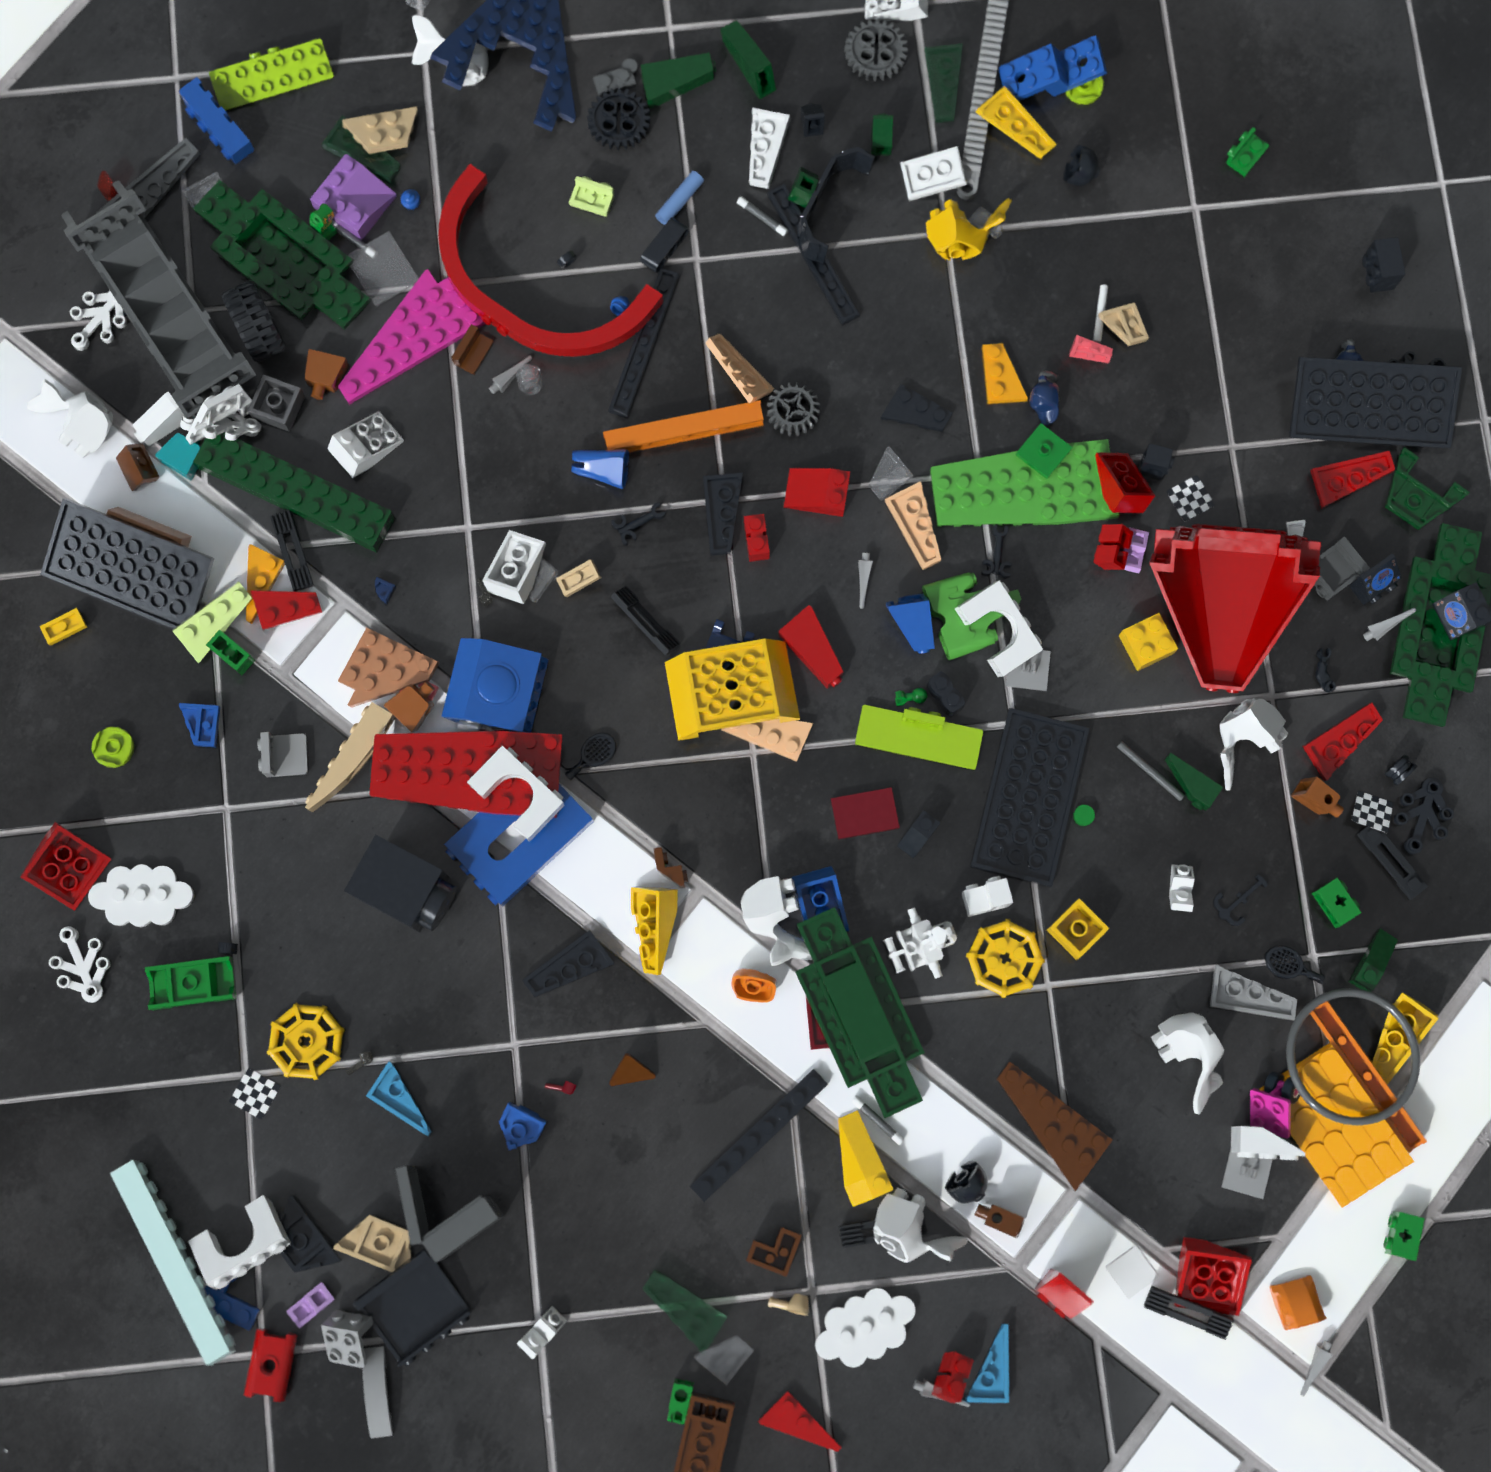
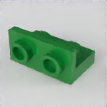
[1226,127,1270,177]

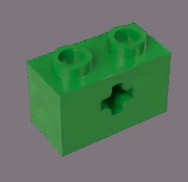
[206,630,255,675]
[1312,878,1361,928]
[1383,1211,1425,1261]

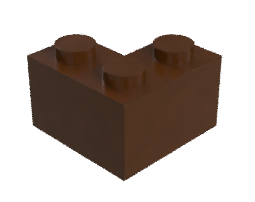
[746,1227,802,1277]

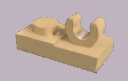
[556,559,601,597]

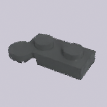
[593,59,638,97]

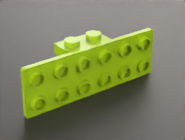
[209,39,333,110]
[855,705,983,770]

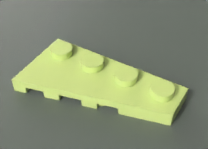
[172,581,252,663]

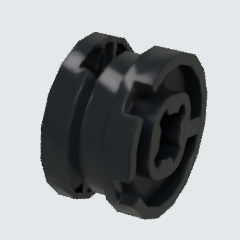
[1384,754,1417,786]

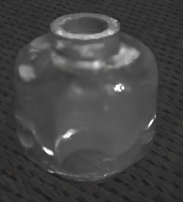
[516,364,544,395]

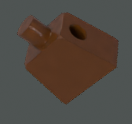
[974,1204,1025,1239]

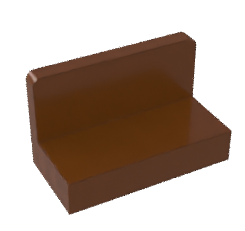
[451,324,493,375]
[116,443,160,491]

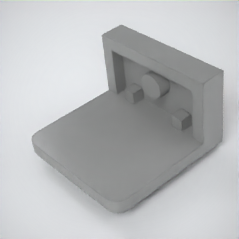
[257,732,308,777]
[321,1310,373,1368]

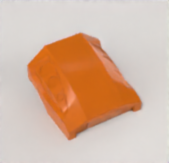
[1269,1275,1327,1330]

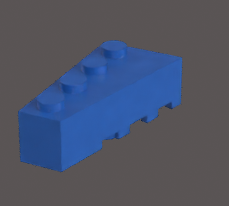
[179,77,254,164]

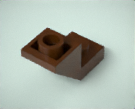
[653,847,688,889]

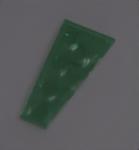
[924,43,963,123]
[322,115,400,183]
[643,1269,727,1355]

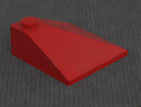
[20,822,111,911]
[1174,1237,1252,1316]

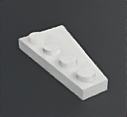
[749,108,791,189]

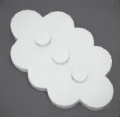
[88,864,194,927]
[815,1288,915,1367]

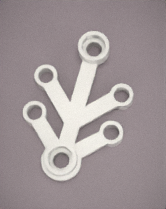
[70,291,127,350]
[180,412,261,441]
[49,926,110,1003]

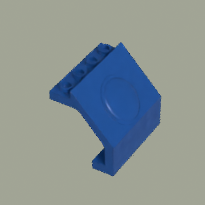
[441,638,549,733]

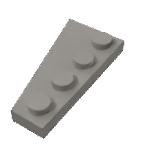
[1210,965,1297,1021]

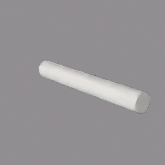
[1093,285,1108,343]

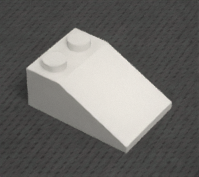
[482,530,546,604]

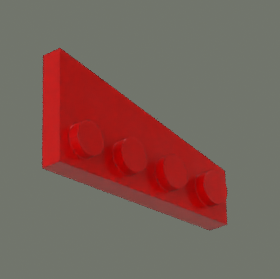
[1311,451,1395,508]
[1302,703,1383,781]

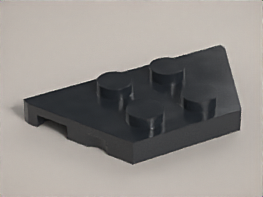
[279,1195,342,1273]

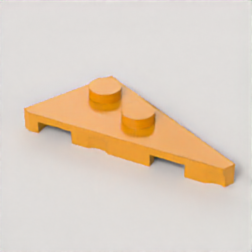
[246,544,285,624]

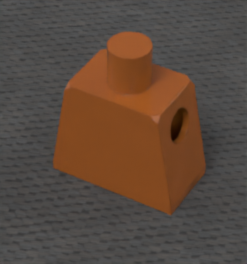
[305,349,349,400]
[383,681,435,732]
[1291,777,1344,818]

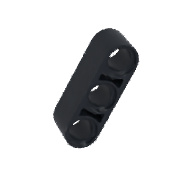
[640,217,689,273]

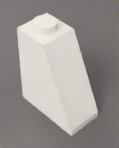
[133,392,184,447]

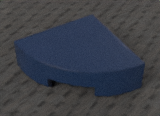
[375,577,396,604]

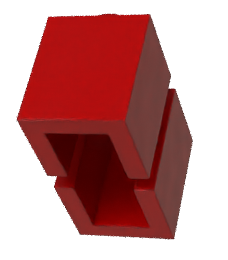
[744,514,770,562]
[1093,524,1134,570]
[931,1352,974,1403]

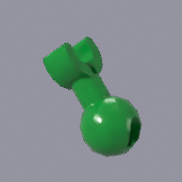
[895,688,928,706]

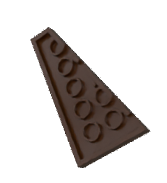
[997,1062,1112,1192]

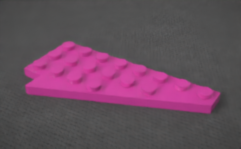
[338,269,485,405]

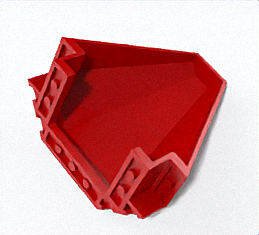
[1149,524,1321,693]

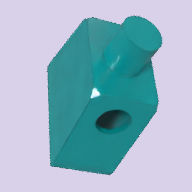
[155,433,202,481]

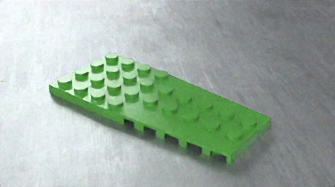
[930,439,1119,527]

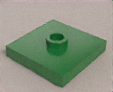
[1016,423,1073,479]

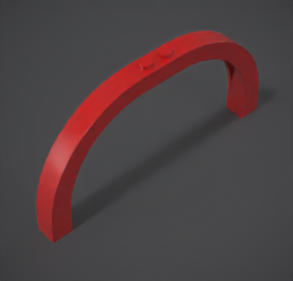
[438,164,663,356]

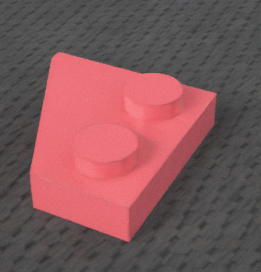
[1069,335,1113,363]

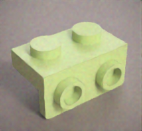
[569,176,614,217]

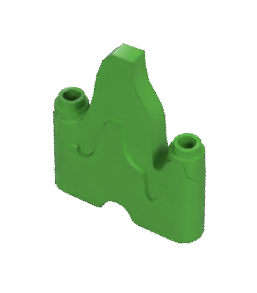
[922,572,1021,661]

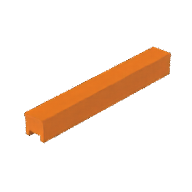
[603,400,764,453]
[1310,1001,1427,1153]

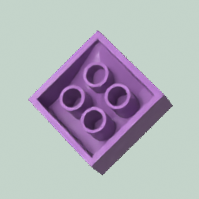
[310,154,397,240]

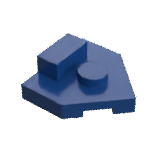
[499,1102,547,1150]

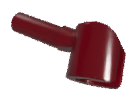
[545,1081,576,1095]

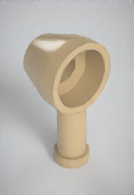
[768,1294,809,1316]

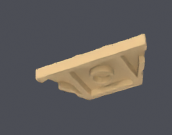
[342,107,417,154]
[333,1215,411,1272]

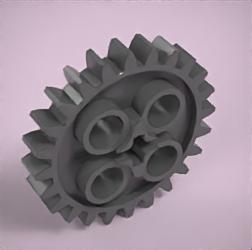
[845,19,908,81]

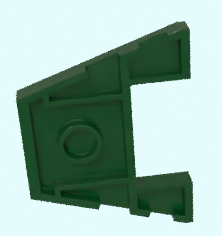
[1385,447,1470,530]

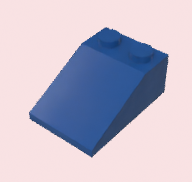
[792,866,849,932]

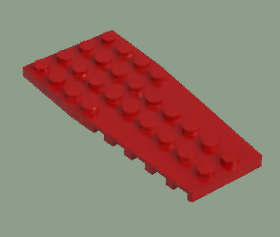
[369,731,563,818]

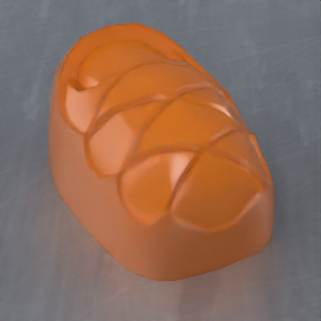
[731,968,777,1003]

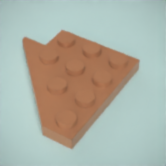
[338,627,439,708]

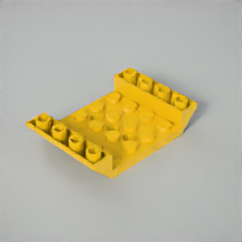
[665,639,800,741]

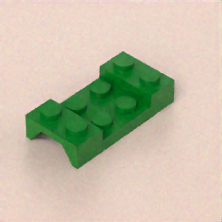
[145,956,237,1010]

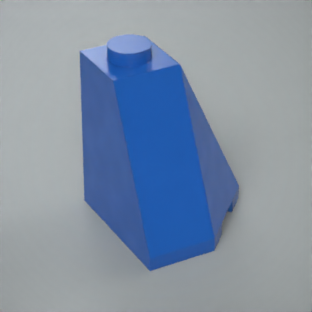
[886,593,935,653]

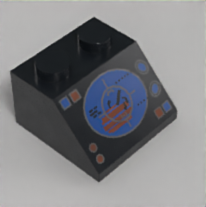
[1349,553,1402,605]
[1432,582,1491,641]

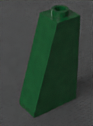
[720,20,776,99]
[641,53,716,109]

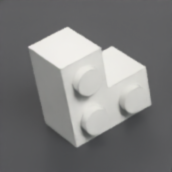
[962,876,1013,917]

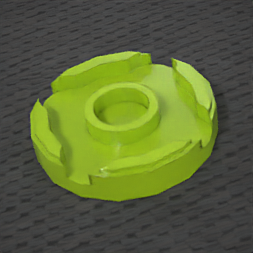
[1066,66,1104,105]
[91,726,135,768]

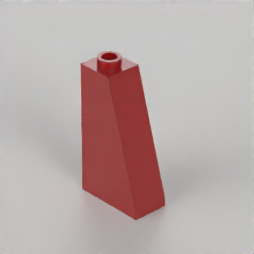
[778,605,843,689]

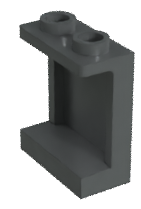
[1314,536,1370,601]

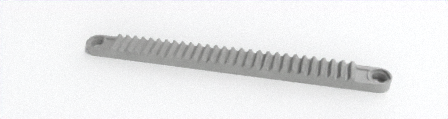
[957,0,1008,200]

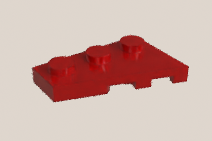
[250,590,322,630]

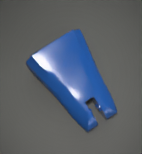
[571,449,629,489]

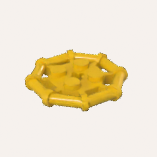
[966,919,1045,998]
[267,1003,345,1080]

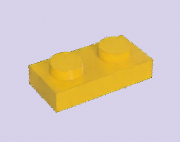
[40,608,87,646]

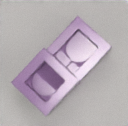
[1123,527,1149,573]
[286,1282,335,1329]

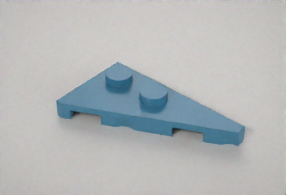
[366,1061,432,1136]
[966,1324,1009,1403]

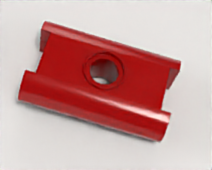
[244,1328,297,1402]

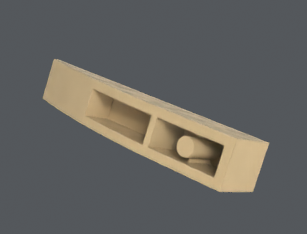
[305,702,396,812]

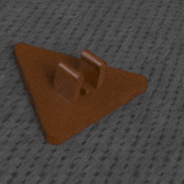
[609,1053,655,1086]

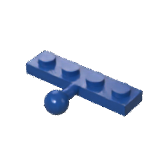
[204,1277,261,1331]

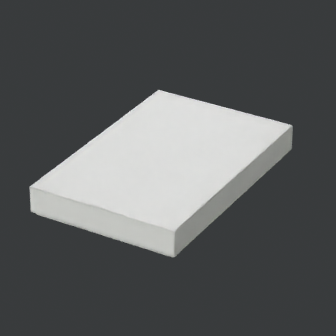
[900,146,967,201]

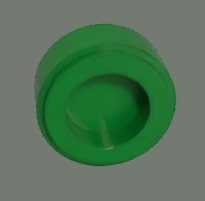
[1073,805,1095,826]

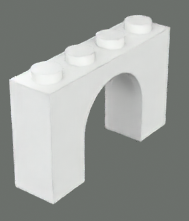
[954,580,1043,677]
[467,746,565,842]
[188,1195,291,1290]

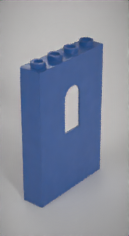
[444,784,594,907]

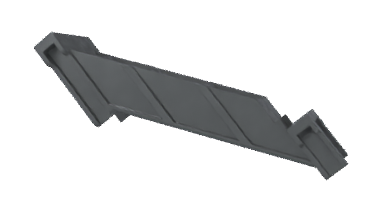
[61,180,256,418]

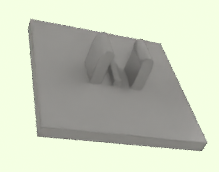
[1006,650,1051,691]
[1221,1149,1273,1199]

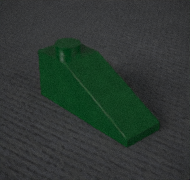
[1164,753,1223,811]
[1348,928,1398,992]

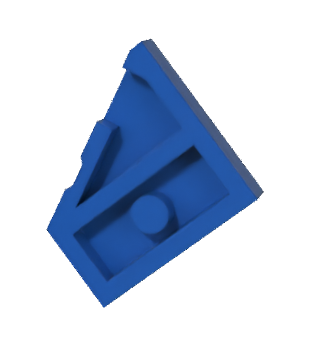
[179,703,221,747]

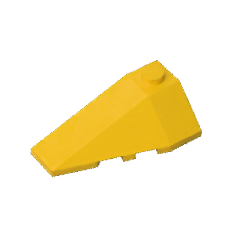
[631,887,678,975]
[1372,992,1438,1084]
[838,1110,893,1207]

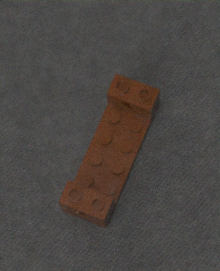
[674,1392,734,1472]

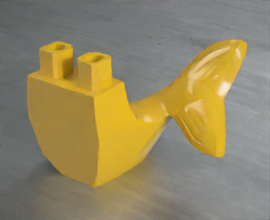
[926,198,1012,261]

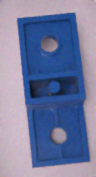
[998,35,1107,101]

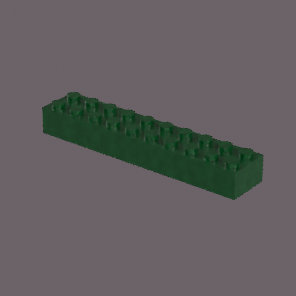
[193,432,395,553]

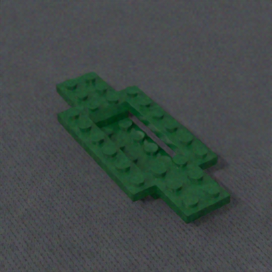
[193,180,371,330]
[1390,523,1491,727]
[795,907,925,1118]

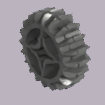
[767,382,820,436]

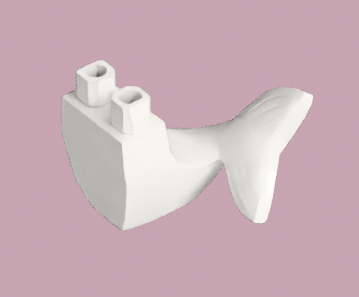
[412,15,488,86]
[27,379,113,458]
[1220,698,1289,790]
[741,876,812,966]
[1151,1012,1224,1115]
[874,1188,968,1263]

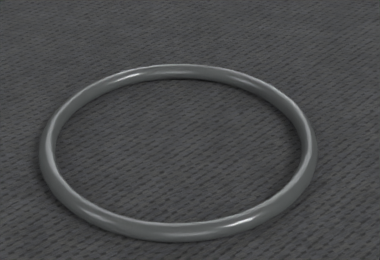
[1286,988,1420,1126]

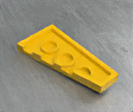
[976,86,1057,159]

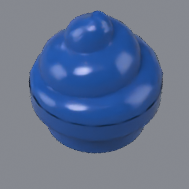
[401,189,421,209]
[610,296,630,316]

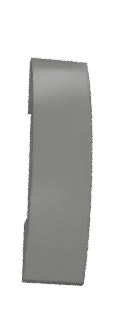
[362,1346,393,1438]

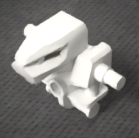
[883,908,957,979]

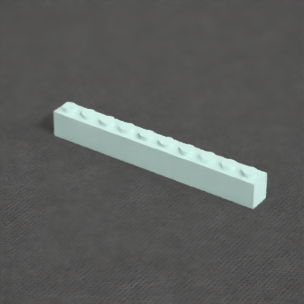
[110,1160,235,1365]

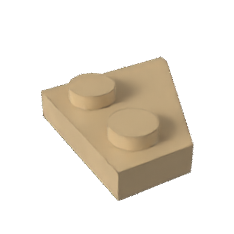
[1098,302,1149,346]

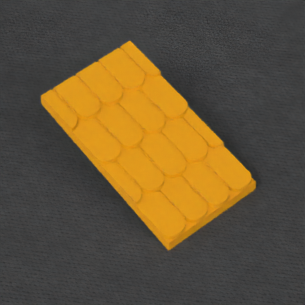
[1259,1043,1414,1208]

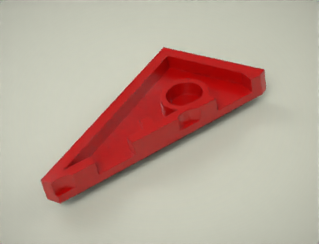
[758,1391,841,1452]

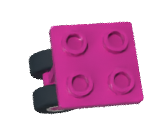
[1250,1072,1300,1139]

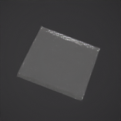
[347,231,419,307]

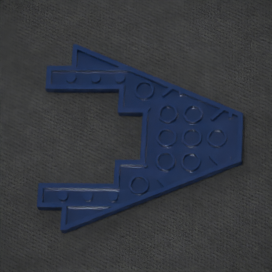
[430,0,576,131]

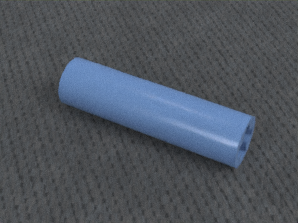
[655,171,704,225]

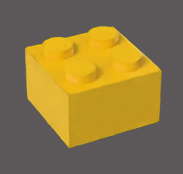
[1119,613,1178,671]
[1047,899,1109,960]

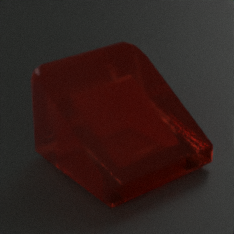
[98,170,118,201]

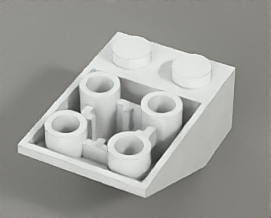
[865,0,928,21]
[328,411,404,478]
[1231,1126,1305,1160]

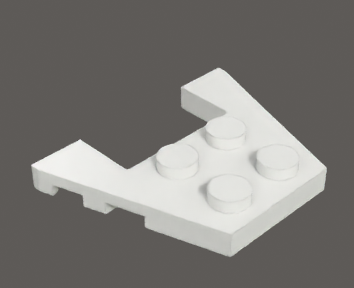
[186,384,252,445]

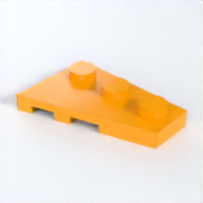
[982,343,1028,404]

